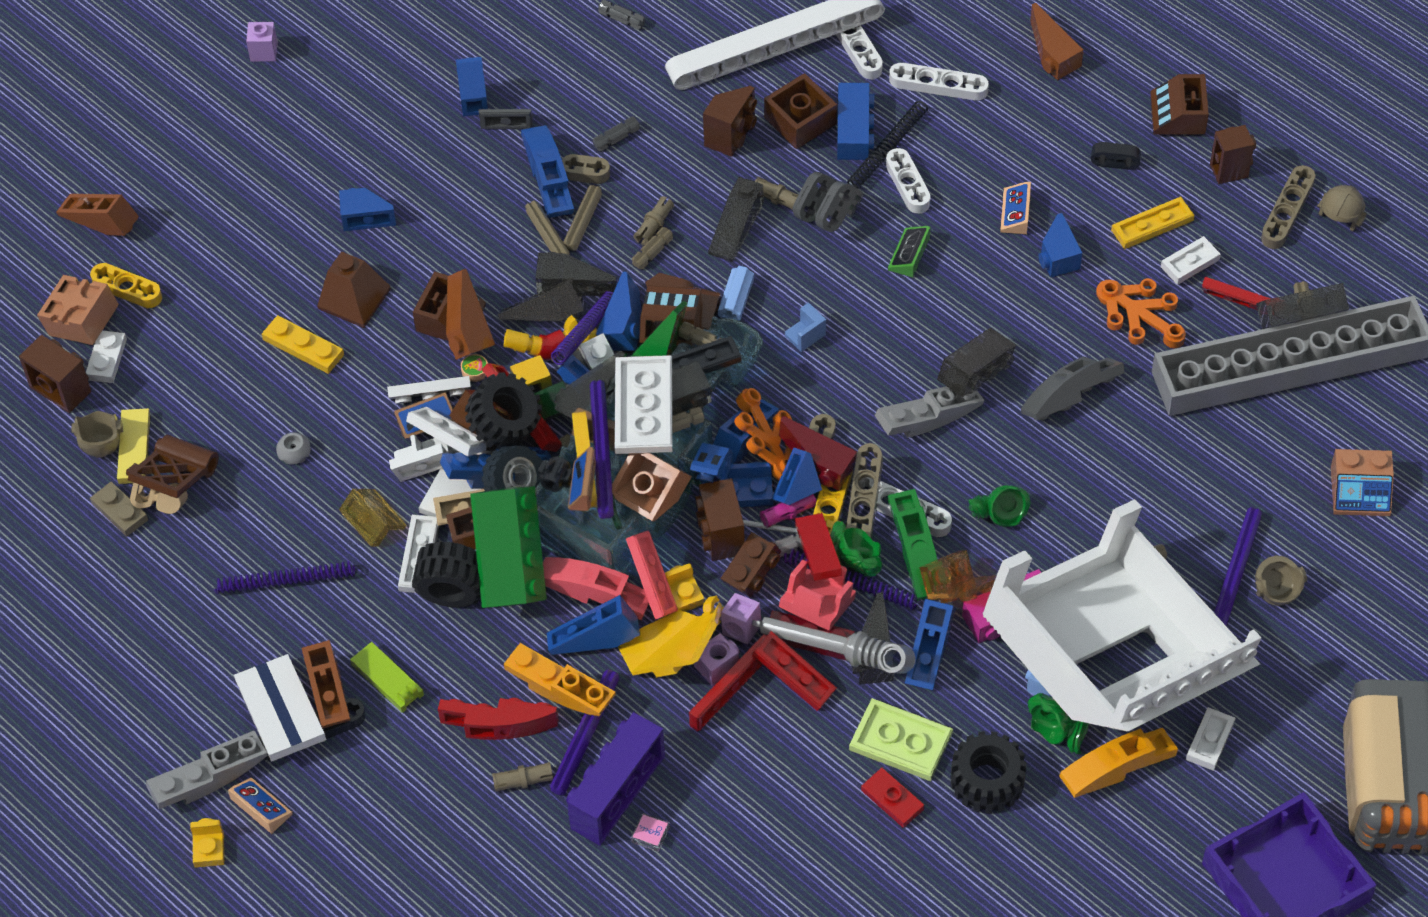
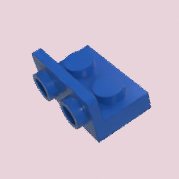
[728,462,773,507]

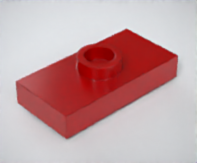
[861,768,924,828]

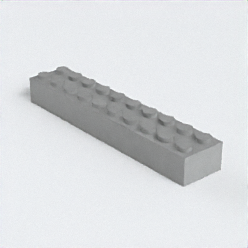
[1152,295,1428,416]

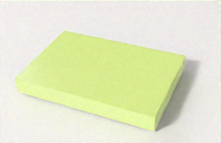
[849,698,953,781]

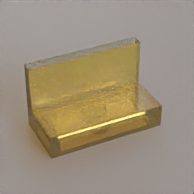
[339,489,407,547]

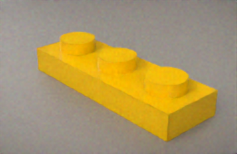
[262,315,344,374]

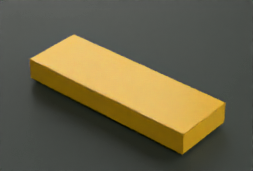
[1111,197,1194,249]

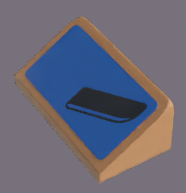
[394,392,454,439]
[568,447,596,511]

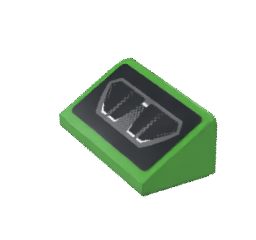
[888,226,931,278]

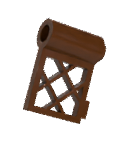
[126,434,219,498]

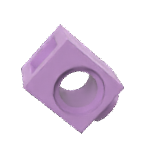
[246,22,278,62]
[721,593,761,645]
[694,633,739,685]

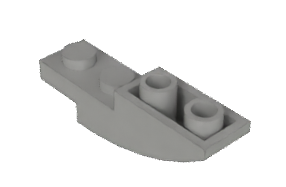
[875,381,984,438]
[146,731,267,809]

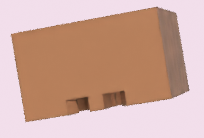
[37,275,119,345]

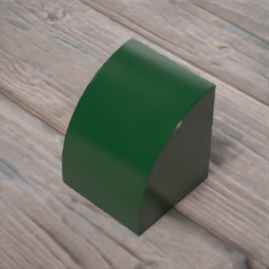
[534,381,574,421]

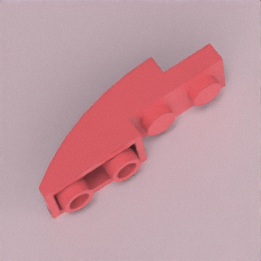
[543,557,649,620]

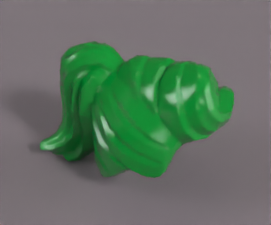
[968,485,1031,527]
[830,521,882,577]
[1027,693,1089,754]

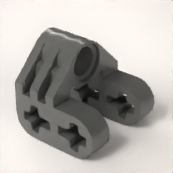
[793,172,864,232]

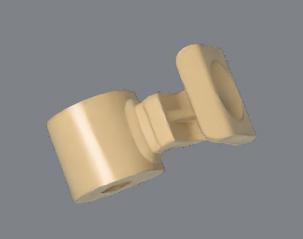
[130,474,188,514]

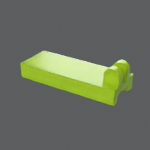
[350,642,424,713]

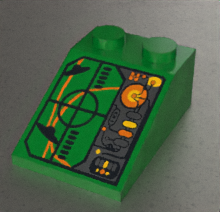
[631,300,688,357]

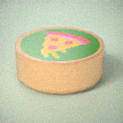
[461,354,488,382]

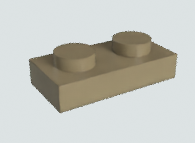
[90,481,148,537]

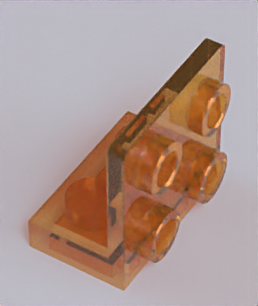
[919,550,997,603]

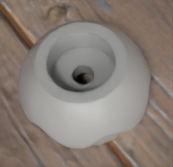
[276,432,311,464]

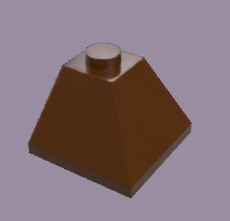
[317,251,391,328]

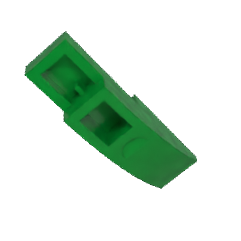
[888,489,945,601]

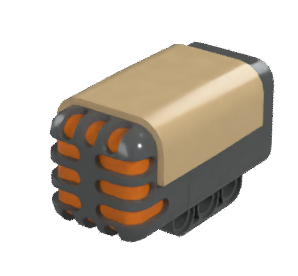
[1343,679,1428,854]

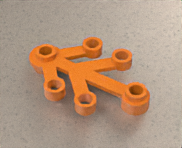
[1096,278,1186,348]
[734,388,792,481]

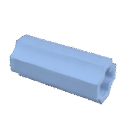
[718,266,754,323]

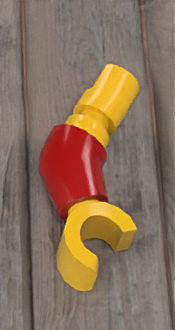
[503,315,597,361]

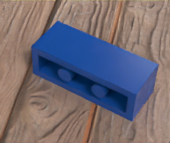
[837,83,874,160]

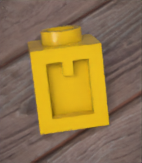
[665,563,704,612]
[190,818,224,868]

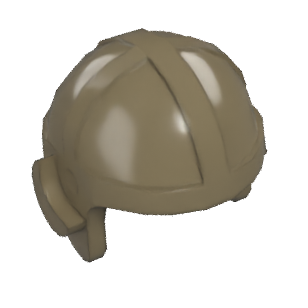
[1317,185,1367,232]
[71,411,123,458]
[1255,555,1307,606]

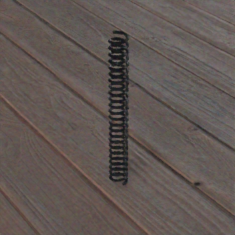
[847,101,928,189]

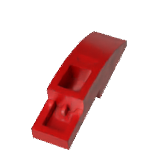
[438,698,559,740]

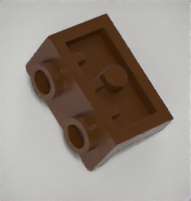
[720,532,781,598]

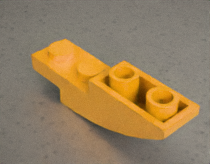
[504,643,616,716]
[1059,727,1178,798]

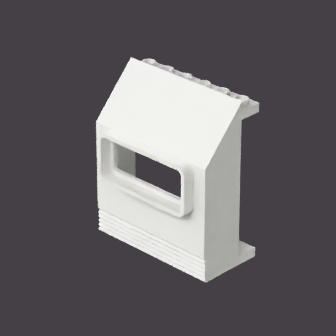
[983,499,1261,731]

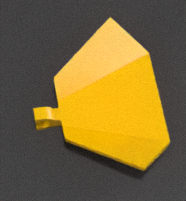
[618,595,724,678]

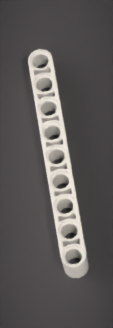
[665,0,885,90]

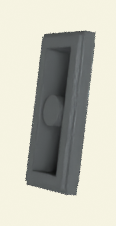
[479,109,533,129]

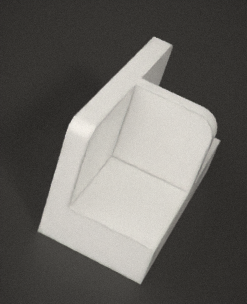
[389,434,450,482]

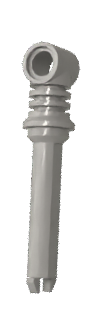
[752,617,915,674]

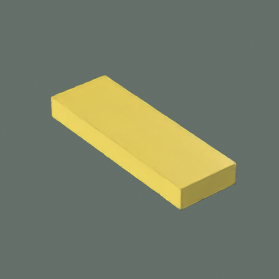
[117,409,150,484]

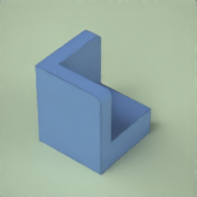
[785,302,826,352]

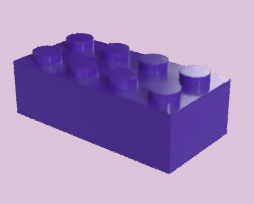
[566,712,665,846]

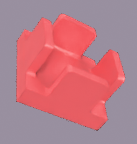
[779,560,856,631]

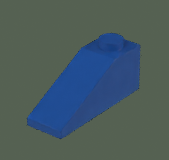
[596,272,642,351]
[713,399,779,464]
[547,595,640,655]
[905,599,956,690]

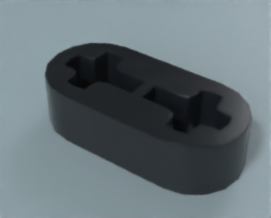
[1091,142,1141,170]

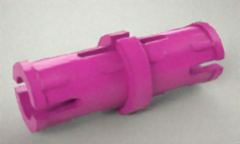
[759,494,817,528]

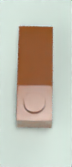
[1030,3,1083,81]
[56,194,139,236]
[446,269,495,360]
[302,640,351,728]

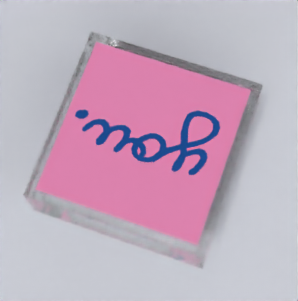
[631,813,670,852]

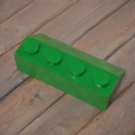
[470,486,547,608]

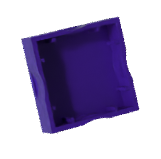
[1202,792,1377,917]

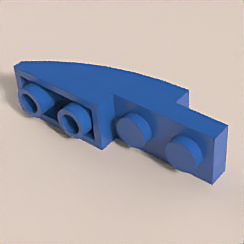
[521,125,574,218]
[440,446,552,489]

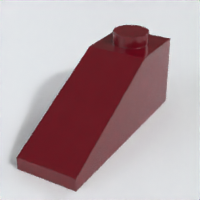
[779,416,857,491]

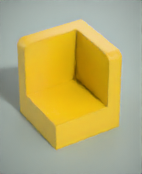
[510,355,552,391]

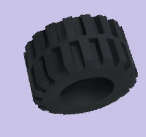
[465,372,542,449]
[412,542,481,607]
[951,731,1026,814]

